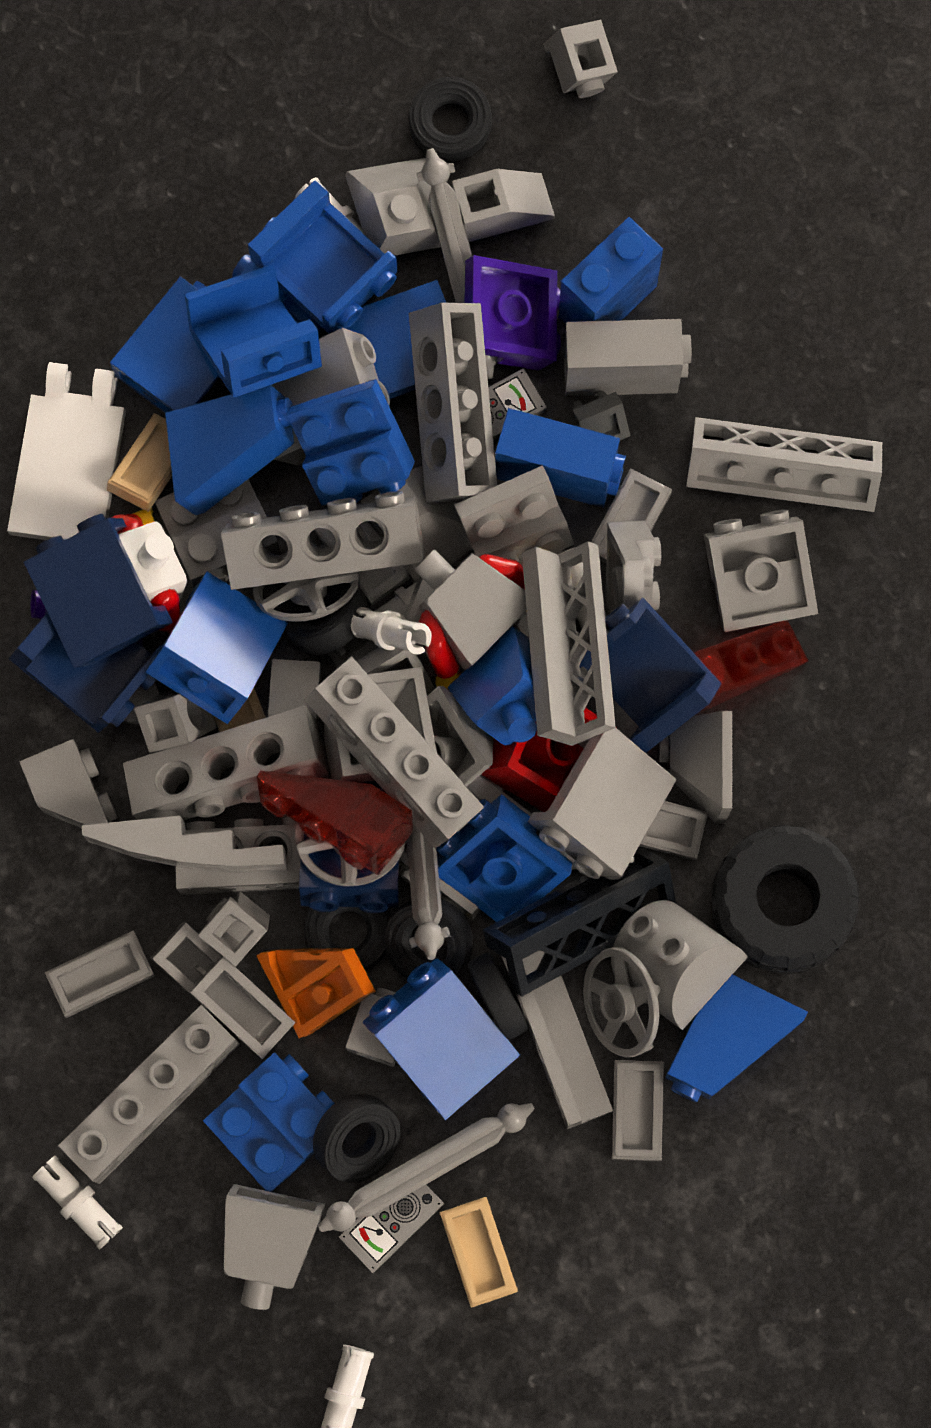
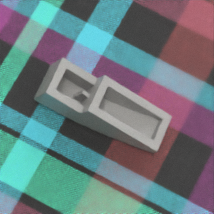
[150,922,296,1059]

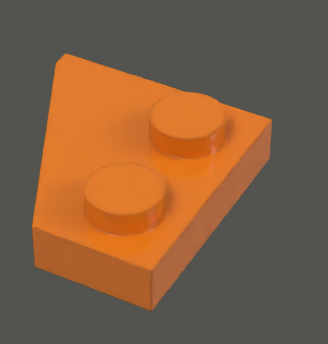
[257,948,376,1038]

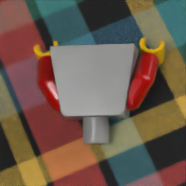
[414,549,527,690]

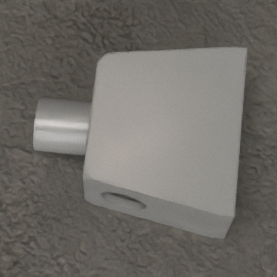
[224,1184,325,1310]

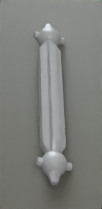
[417,148,497,379]
[404,814,450,960]
[318,1103,535,1232]

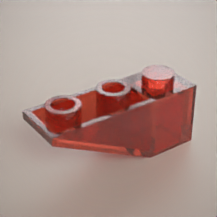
[694,620,808,713]
[256,771,413,875]

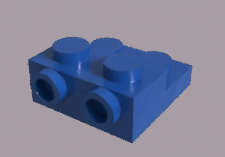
[286,379,415,505]
[436,794,573,922]
[203,1052,335,1192]

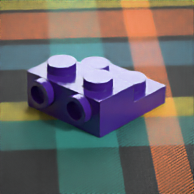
[464,255,561,371]

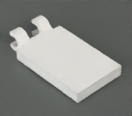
[7,362,126,540]

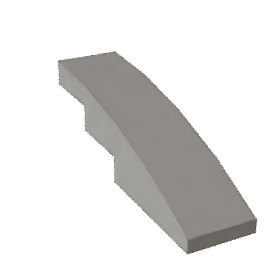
[82,815,287,873]

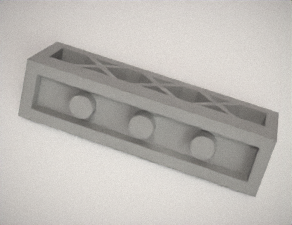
[686,417,882,512]
[522,542,616,746]
[501,950,613,1129]

